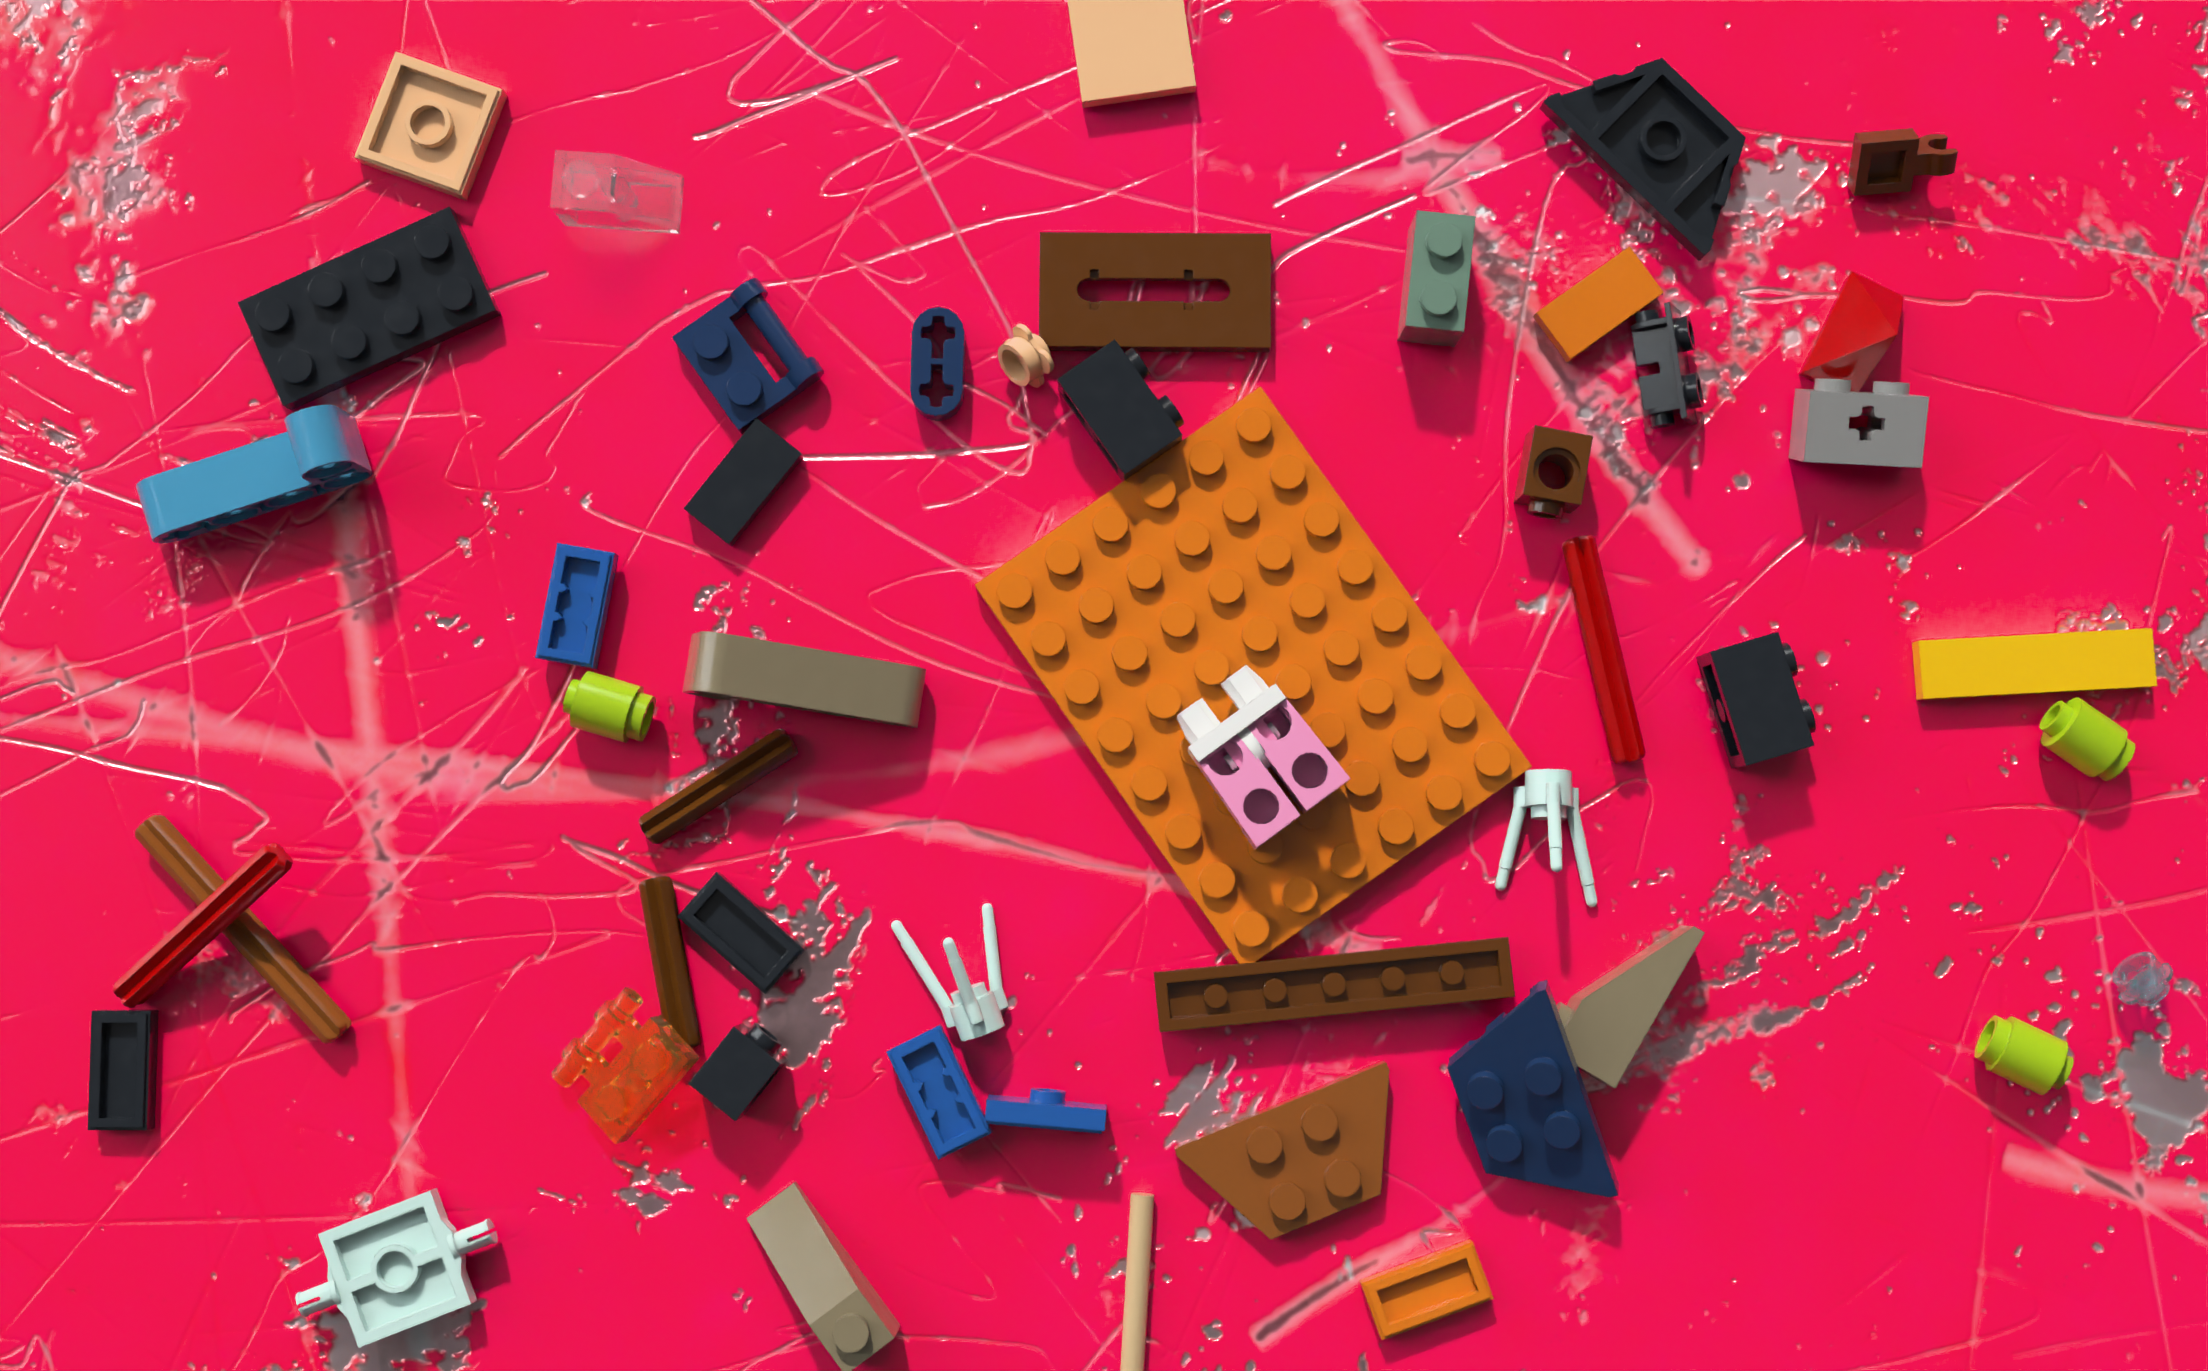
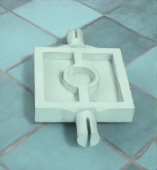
[295,1188,498,1348]

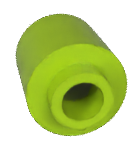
[563,671,656,743]
[2039,697,2136,781]
[1974,1015,2074,1095]

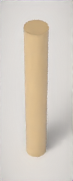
[1120,1192,1154,1371]

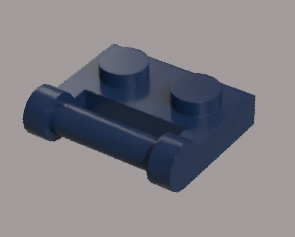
[672,278,824,434]

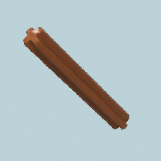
[135,815,351,1044]

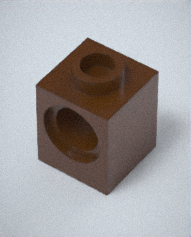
[1513,425,1593,519]

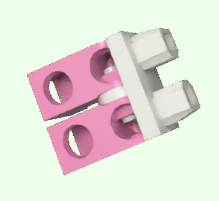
[1177,665,1351,850]

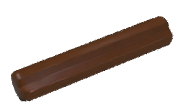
[638,728,798,844]
[639,876,701,1051]

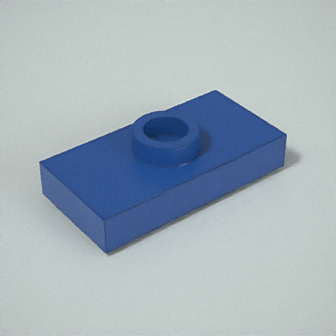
[535,543,619,669]
[886,1024,993,1160]
[985,1088,1107,1134]

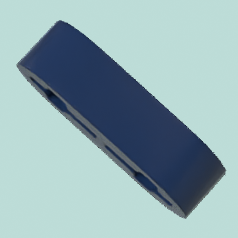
[910,307,966,421]

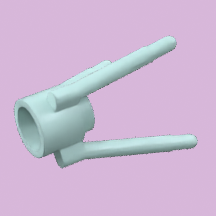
[1495,769,1597,907]
[891,903,1009,1041]

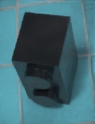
[1057,339,1185,482]
[1696,632,1816,768]

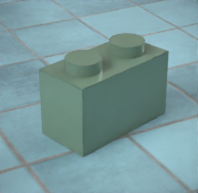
[1397,210,1476,347]

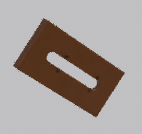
[1039,232,1271,352]

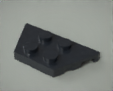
[1540,58,1746,261]

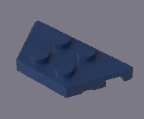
[1447,980,1619,1197]

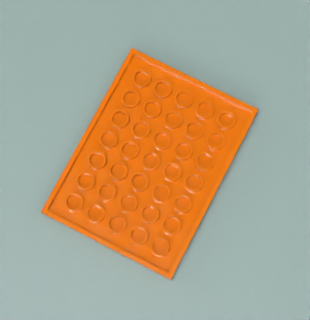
[975,386,1532,964]

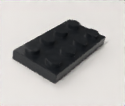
[238,207,501,410]

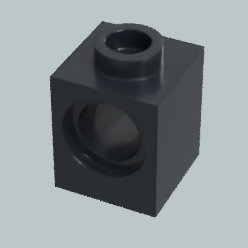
[689,1023,788,1121]

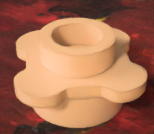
[998,324,1054,388]

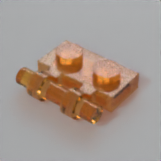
[551,987,700,1144]

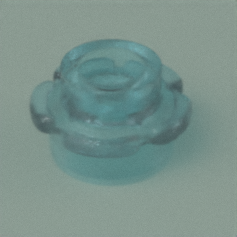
[2112,952,2173,1006]

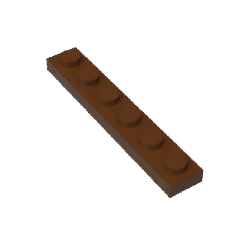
[1153,937,1515,1032]

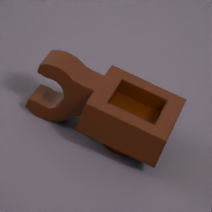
[1847,128,1958,196]

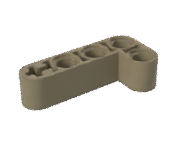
[683,631,927,728]

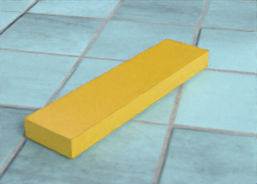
[1912,628,2157,700]

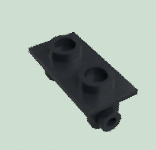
[1631,302,1704,429]

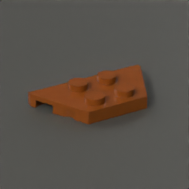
[1174,1060,1389,1240]

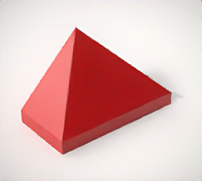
[1799,271,1904,392]

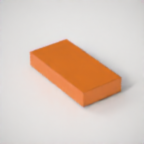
[1533,246,1664,363]
[1359,1239,1494,1340]

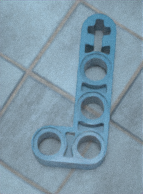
[136,405,373,544]

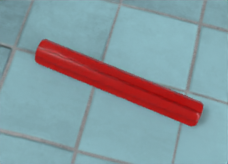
[1562,535,1646,764]
[113,843,293,1008]

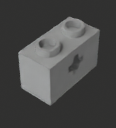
[1789,378,1929,468]

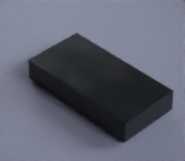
[683,418,804,547]
[677,872,807,994]
[88,1010,159,1130]

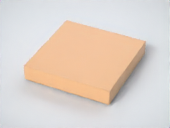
[1067,0,1196,108]
[354,51,507,201]

